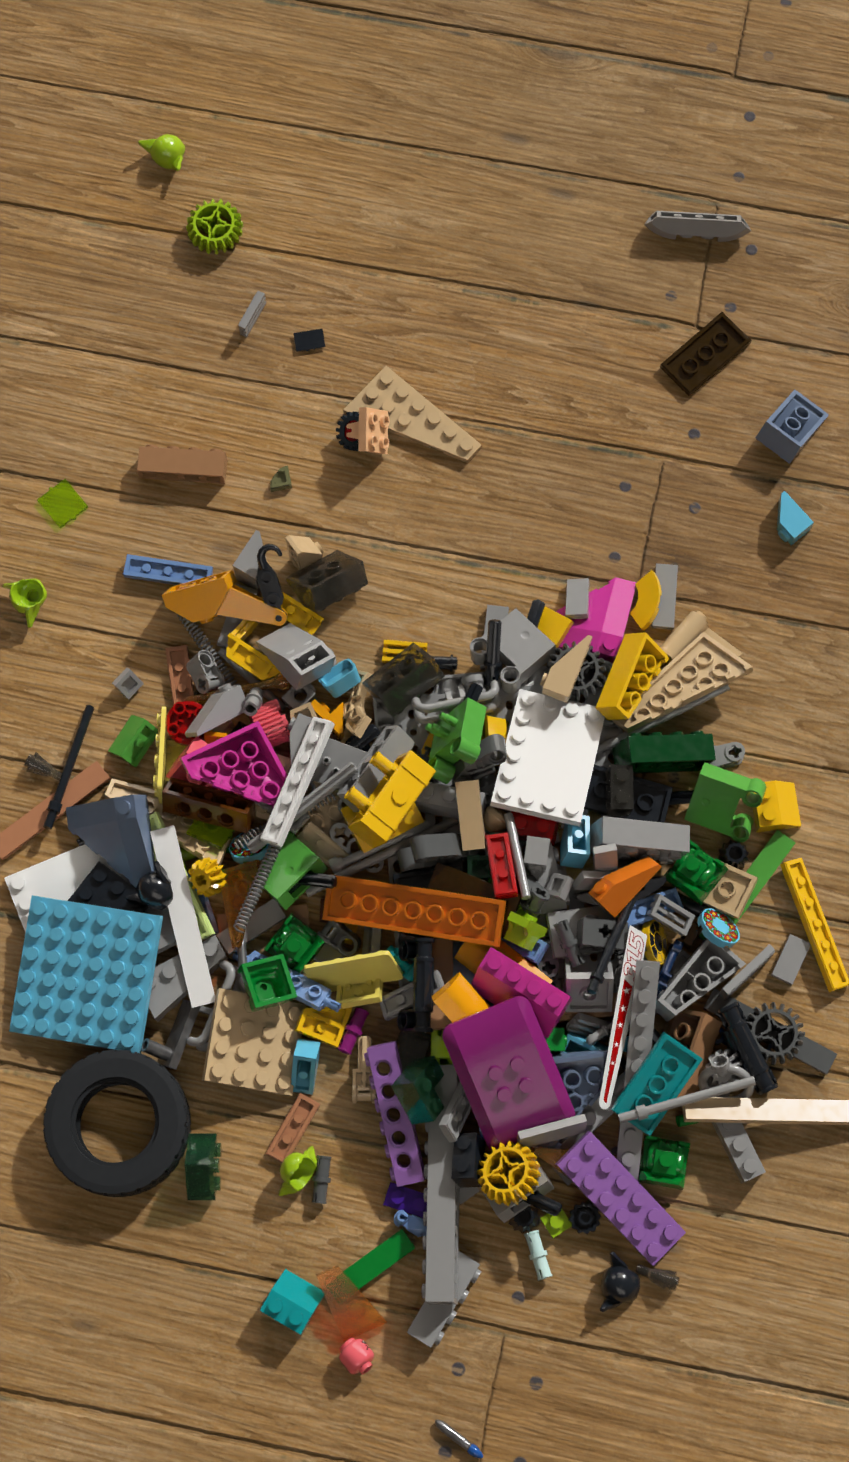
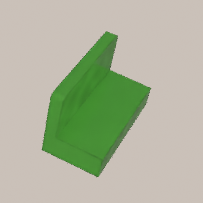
[108,715,158,767]

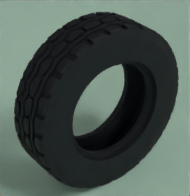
[43,1050,191,1197]

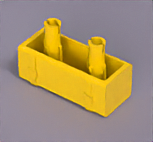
[344,750,436,848]

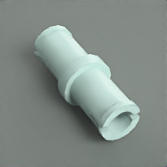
[524,1230,552,1281]

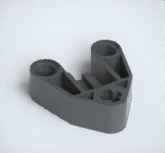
[452,734,507,796]
[396,833,470,873]

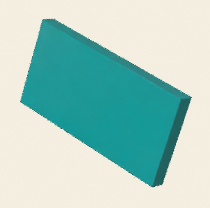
[611,1032,703,1136]

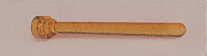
[185,673,290,703]

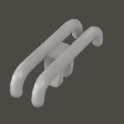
[411,680,501,725]
[187,960,241,1052]

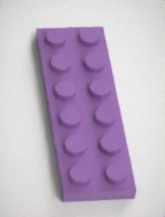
[556,1131,686,1266]

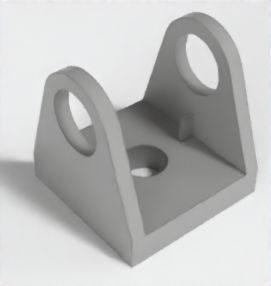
[564,957,614,1012]

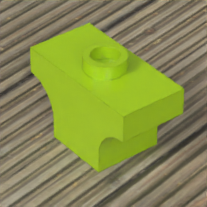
[504,911,548,952]

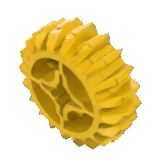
[477,1141,541,1206]

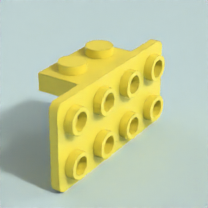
[153,707,187,804]
[304,950,403,1009]

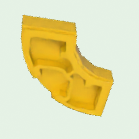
[630,570,662,631]

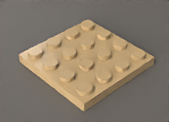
[202,988,306,1096]

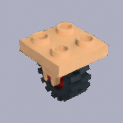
[336,407,390,454]

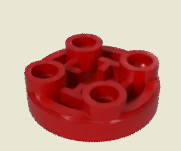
[166,701,210,746]

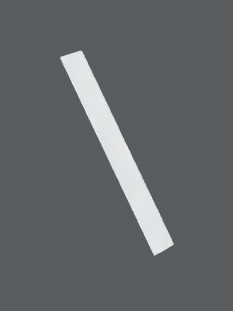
[150,825,215,1008]

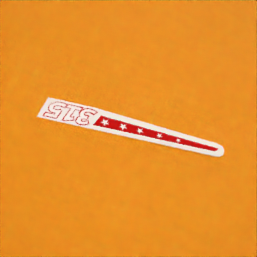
[599,925,647,1109]

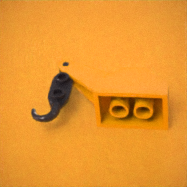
[162,544,288,626]

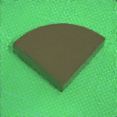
[270,466,292,492]

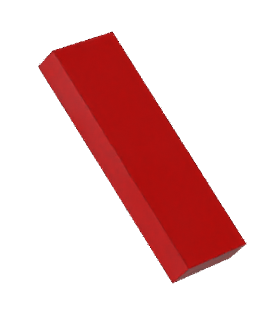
[485,832,518,899]

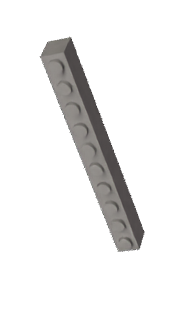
[422,1065,460,1305]

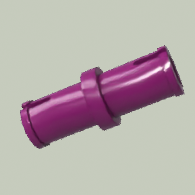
[337,1007,369,1055]

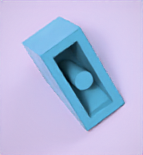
[777,491,814,545]
[560,815,590,869]
[291,1038,321,1095]

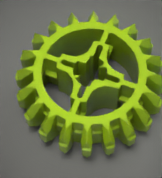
[186,198,243,255]

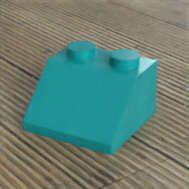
[260,1269,326,1335]

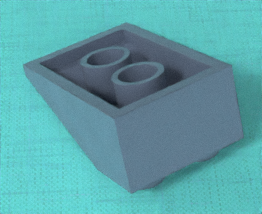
[755,390,829,464]

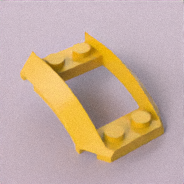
[226,592,324,681]

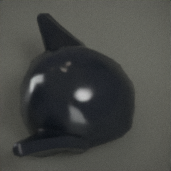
[125,861,173,910]
[600,1252,640,1312]

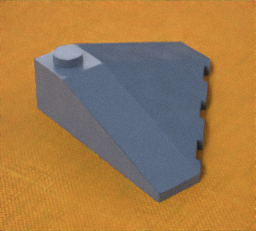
[66,795,156,888]
[531,1050,608,1155]

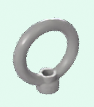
[698,1054,754,1098]

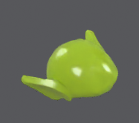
[138,134,185,171]
[2,579,47,628]
[279,1146,317,1196]

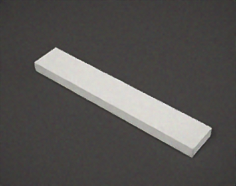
[260,716,335,848]

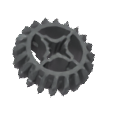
[546,641,606,702]
[747,1002,805,1065]

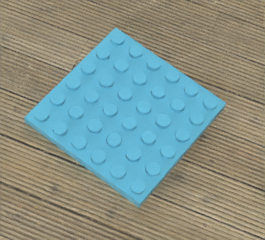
[9,896,163,1054]

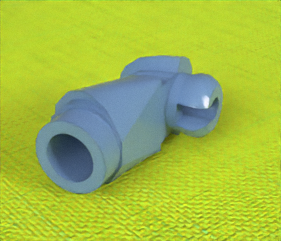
[394,1210,427,1237]

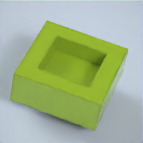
[540,1208,572,1238]

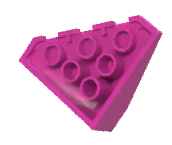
[556,578,637,664]
[180,721,287,808]

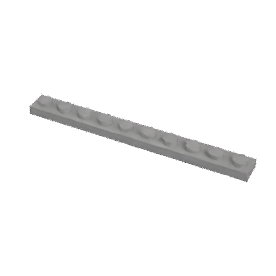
[616,959,660,1181]

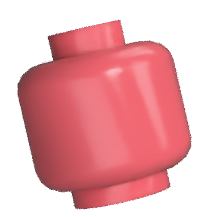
[339,1338,374,1375]

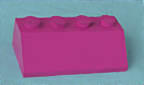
[471,947,573,1038]

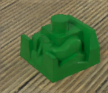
[664,840,728,905]
[264,913,325,974]
[237,954,297,1012]
[638,1135,690,1190]

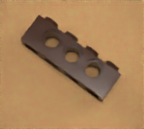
[162,777,255,834]

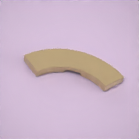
[343,670,374,739]

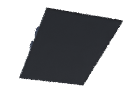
[293,328,326,352]

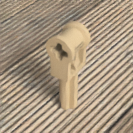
[352,1036,376,1104]

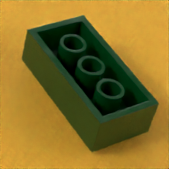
[612,731,716,774]

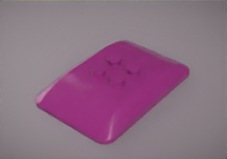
[442,996,575,1150]

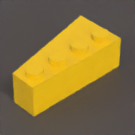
[595,632,670,720]

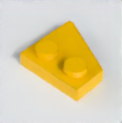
[294,1007,353,1048]

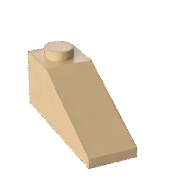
[285,535,324,575]
[540,635,592,703]

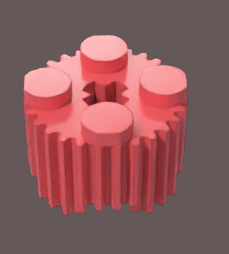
[249,699,290,747]

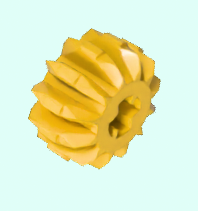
[188,857,227,897]

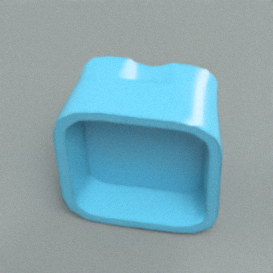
[318,659,361,698]

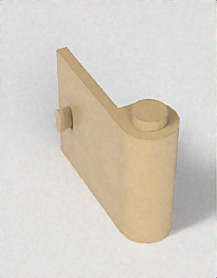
[660,611,743,663]

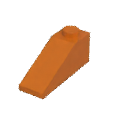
[588,856,662,918]

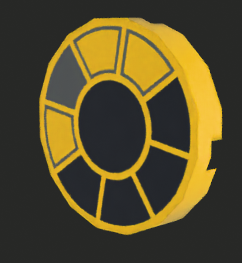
[641,920,668,965]

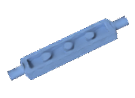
[233,950,341,1012]

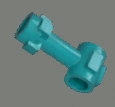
[386,945,414,982]

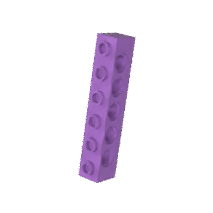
[364,1041,425,1187]

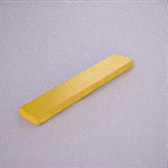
[780,858,849,992]

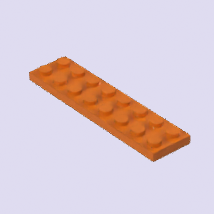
[322,874,506,947]

